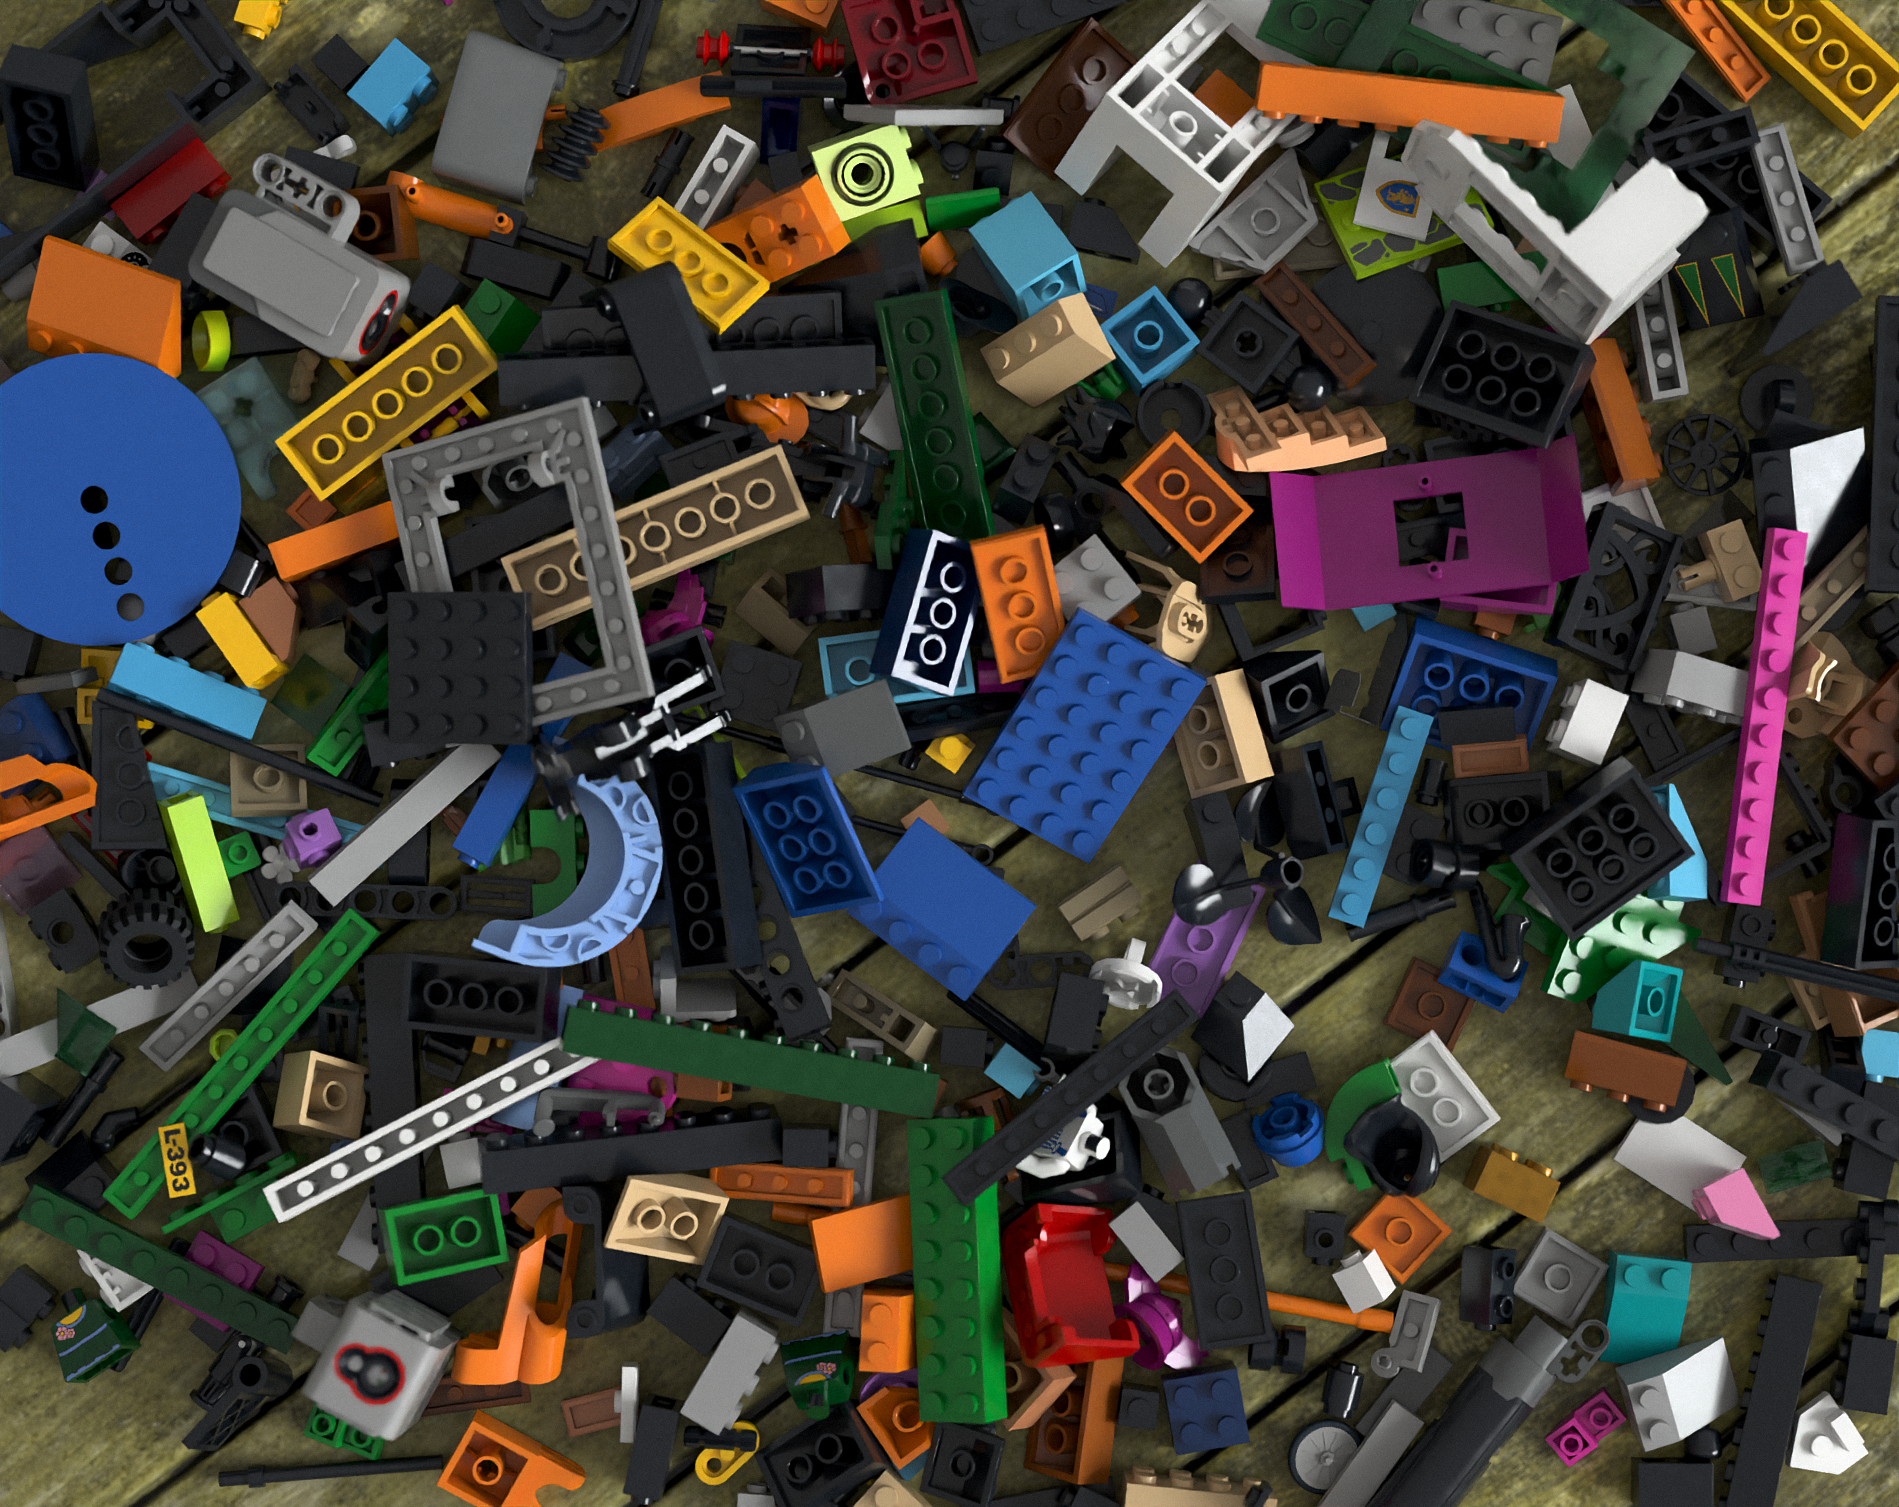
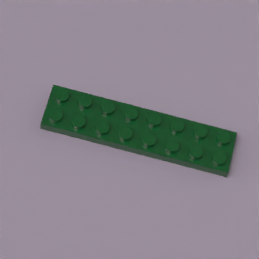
[1255,0,1558,161]
[873,288,996,543]

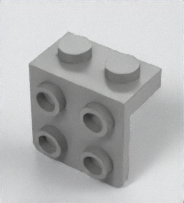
[653,946,736,1022]

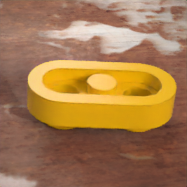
[695,1420,760,1485]

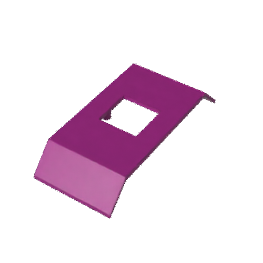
[1269,433,1590,611]

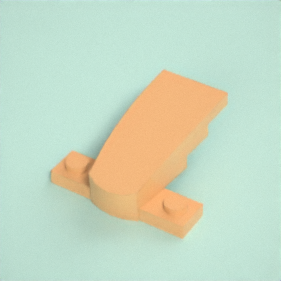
[1205,385,1387,472]

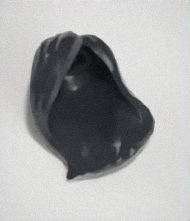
[1343,1093,1440,1198]

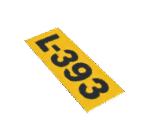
[158,1123,196,1198]

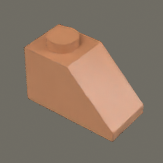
[239,576,302,664]

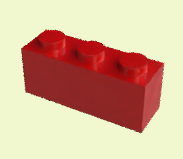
[110,137,232,246]

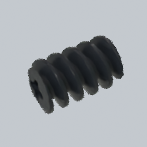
[539,99,611,182]

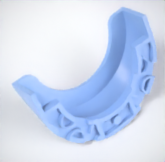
[471,736,663,967]

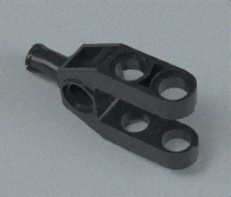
[1052,451,1181,585]

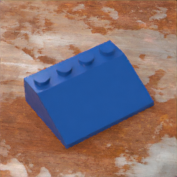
[1380,616,1558,752]
[732,762,884,918]
[846,817,1037,1001]

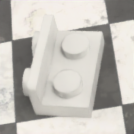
[77,1249,154,1312]

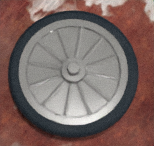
[1288,1419,1362,1495]

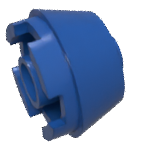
[1252,1093,1325,1167]

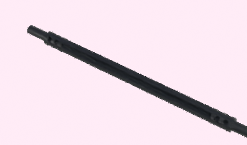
[1691,937,1899,1003]

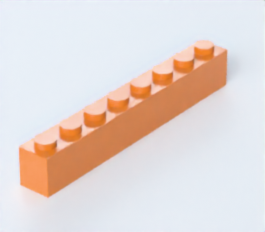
[1255,60,1565,148]

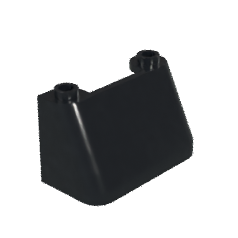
[562,1178,650,1339]

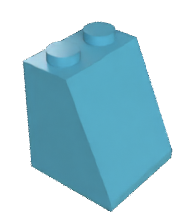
[968,191,1087,323]

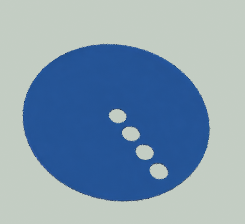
[0,353,241,646]

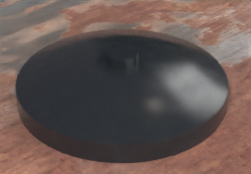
[1298,263,1445,406]

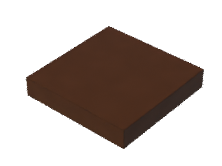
[1382,956,1476,1053]

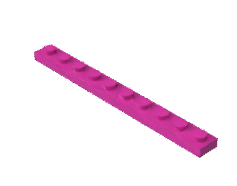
[1720,528,1808,905]

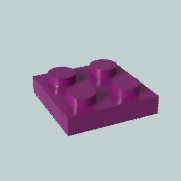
[162,1230,266,1332]

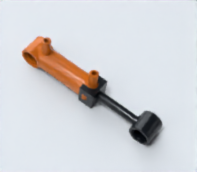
[386,171,623,283]

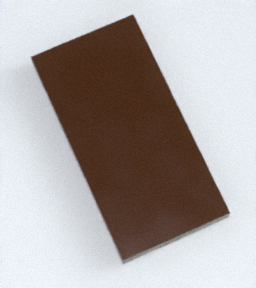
[999,17,1139,181]

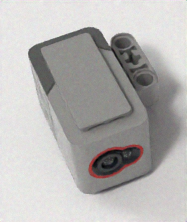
[188,153,413,366]
[291,1288,465,1440]

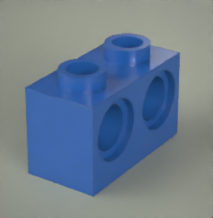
[1436,931,1529,1013]

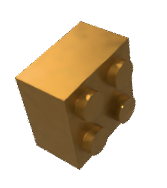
[1462,1142,1560,1224]

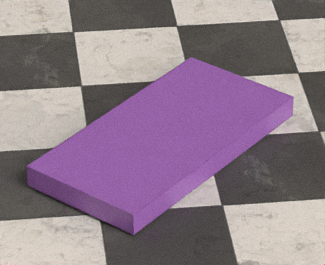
[1147,858,1266,1020]

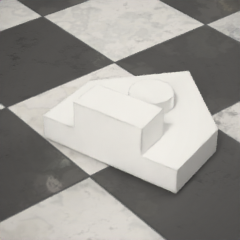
[1785,1391,1868,1475]

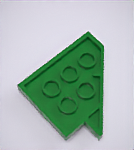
[1540,889,1702,1003]

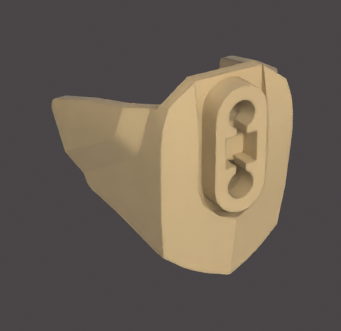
[1124,550,1213,663]
[1783,631,1876,739]

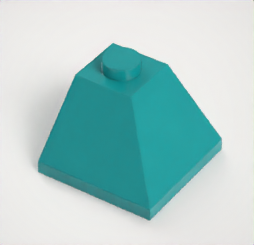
[1591,960,1683,1042]

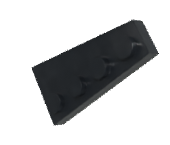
[91,701,170,851]

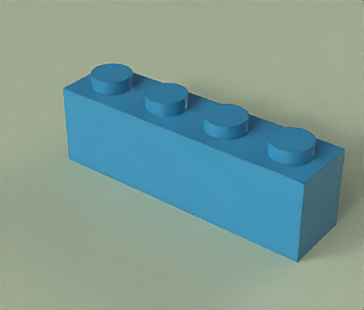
[106,642,267,742]

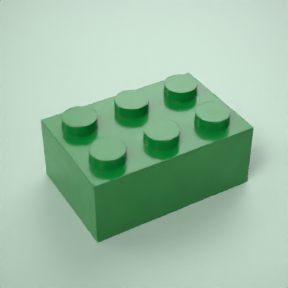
[377,1186,509,1286]

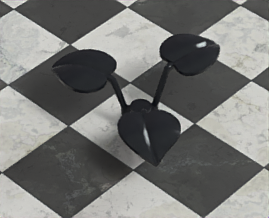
[1172,781,1322,946]

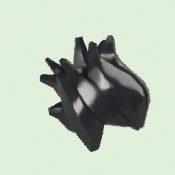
[1055,386,1135,464]

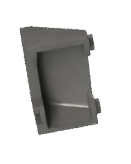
[432,30,568,206]

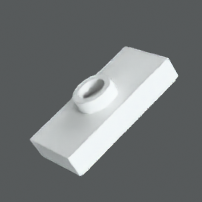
[614,1362,640,1443]

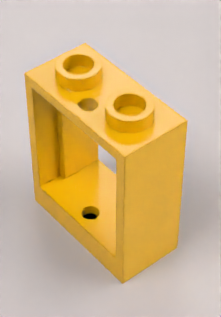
[196,592,291,690]

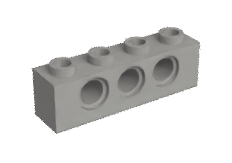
[1627,273,1689,406]

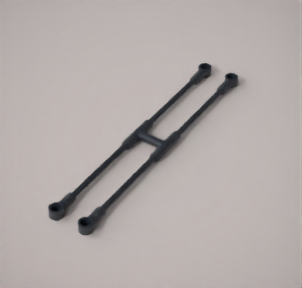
[612,699,999,865]

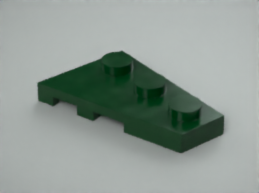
[874,450,916,569]

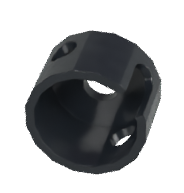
[1134,379,1211,449]

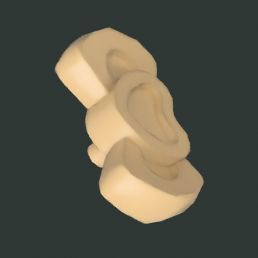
[288,348,320,404]

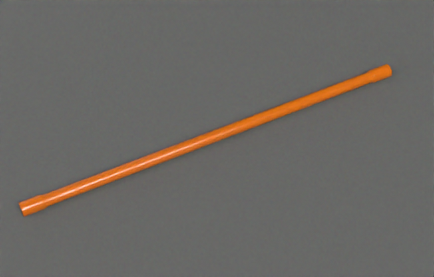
[771,1202,1394,1334]

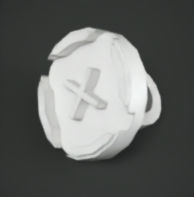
[1089,937,1163,1010]

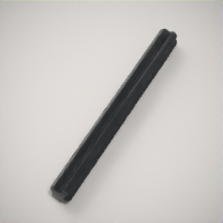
[946,990,1130,1117]

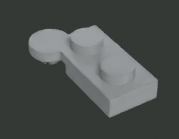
[1371,1290,1442,1378]

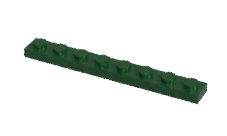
[17,1182,300,1355]

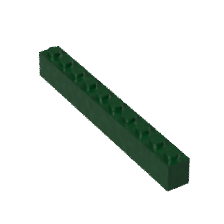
[559,999,940,1119]

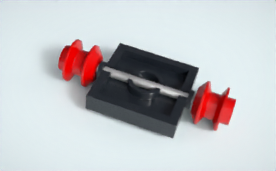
[696,24,845,76]

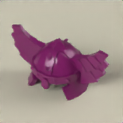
[640,568,714,649]
[1113,1259,1209,1371]

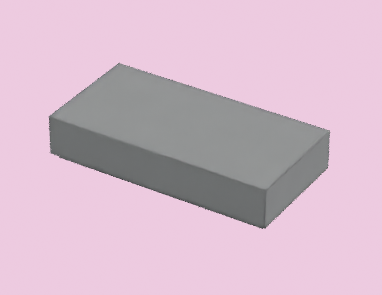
[1108,1200,1185,1283]

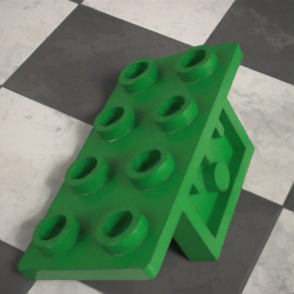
[160,1150,310,1245]

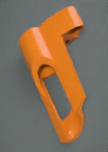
[0,754,97,841]
[451,1198,584,1385]

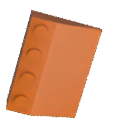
[26,235,181,379]

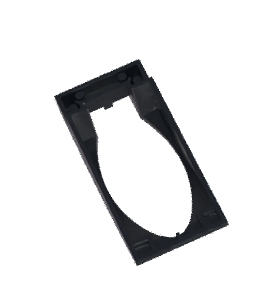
[0,0,273,281]

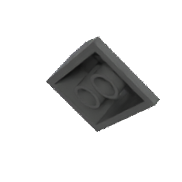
[773,678,912,778]

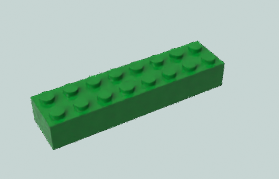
[907,1116,1007,1424]

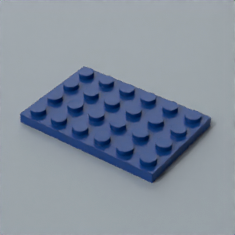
[962,606,1207,864]

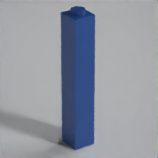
[452,652,594,869]

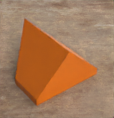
[856,1385,936,1470]

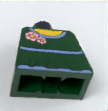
[51,1288,141,1383]
[780,1329,859,1420]

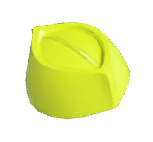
[192,310,231,371]

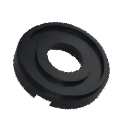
[493,0,640,63]

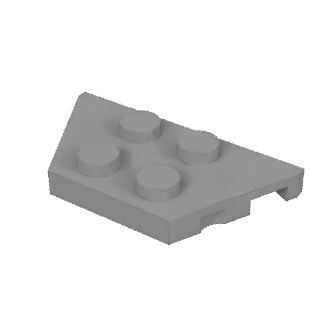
[1188,147,1318,275]

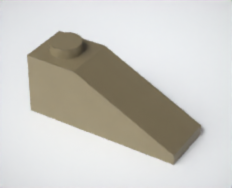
[827,968,942,1062]

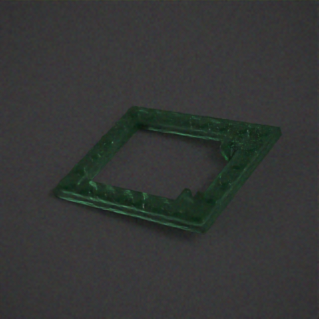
[1333,0,1696,236]

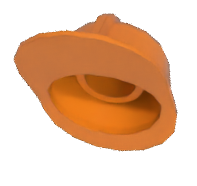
[725,393,809,445]

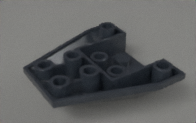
[778,217,929,367]

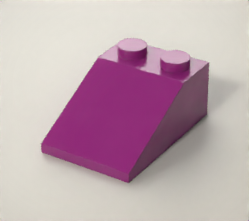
[1439,527,1557,615]

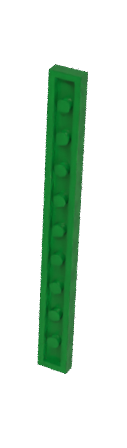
[102,908,380,1220]

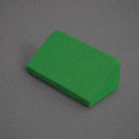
[925,187,1001,232]

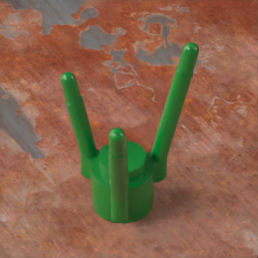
[1075,362,1129,400]

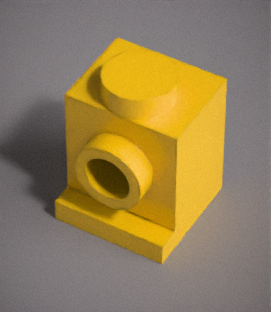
[234,0,288,41]
[925,733,976,775]

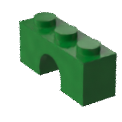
[530,809,587,918]

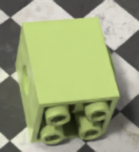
[807,123,924,222]

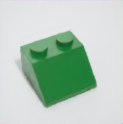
[463,278,541,377]

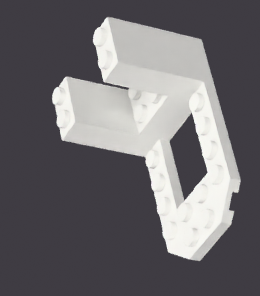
[1054,0,1316,268]
[1401,119,1709,345]

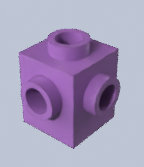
[281,808,342,870]

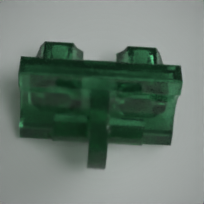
[1756,1139,1833,1195]

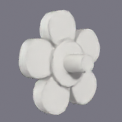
[261,843,300,884]

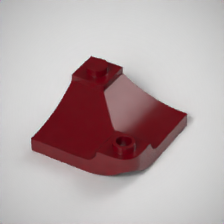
[840,0,978,104]

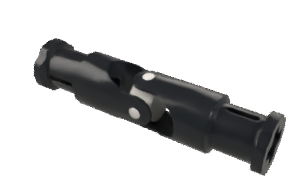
[189,1274,305,1412]

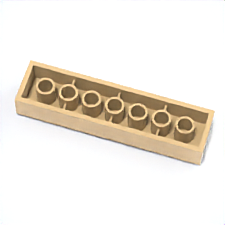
[501,445,811,631]

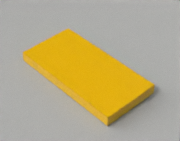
[607,196,770,335]

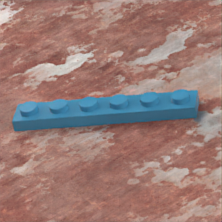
[1327,705,1434,928]

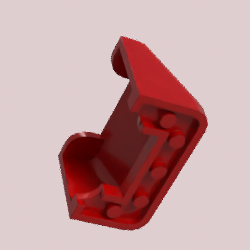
[1001,1203,1140,1368]

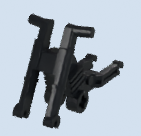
[689,414,906,521]
[529,663,732,822]

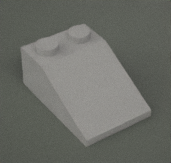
[1615,1335,1740,1452]

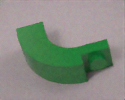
[1324,1057,1402,1192]

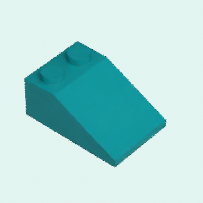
[1598,1250,1692,1364]

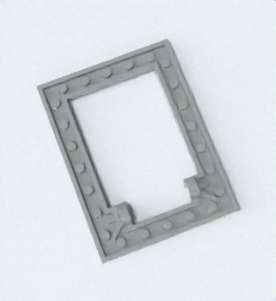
[381,397,655,747]

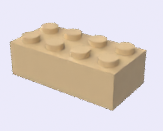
[1120,1465,1277,1507]

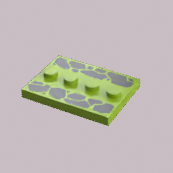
[1313,153,1494,280]

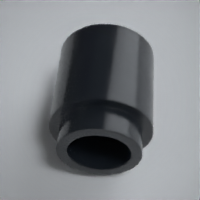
[188,1133,247,1180]
[1321,1360,1365,1419]

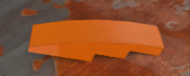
[592,70,731,152]

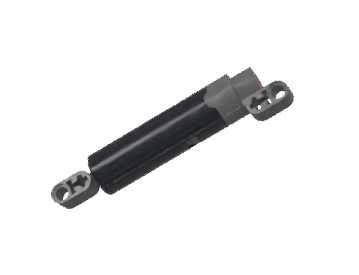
[1366,1315,1610,1507]

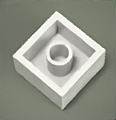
[1545,679,1629,767]

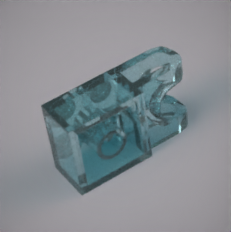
[194,355,301,502]

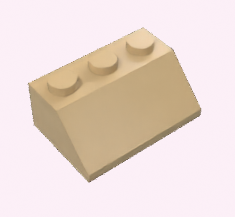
[980,292,1116,408]
[1173,668,1274,799]

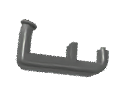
[532,1087,666,1137]

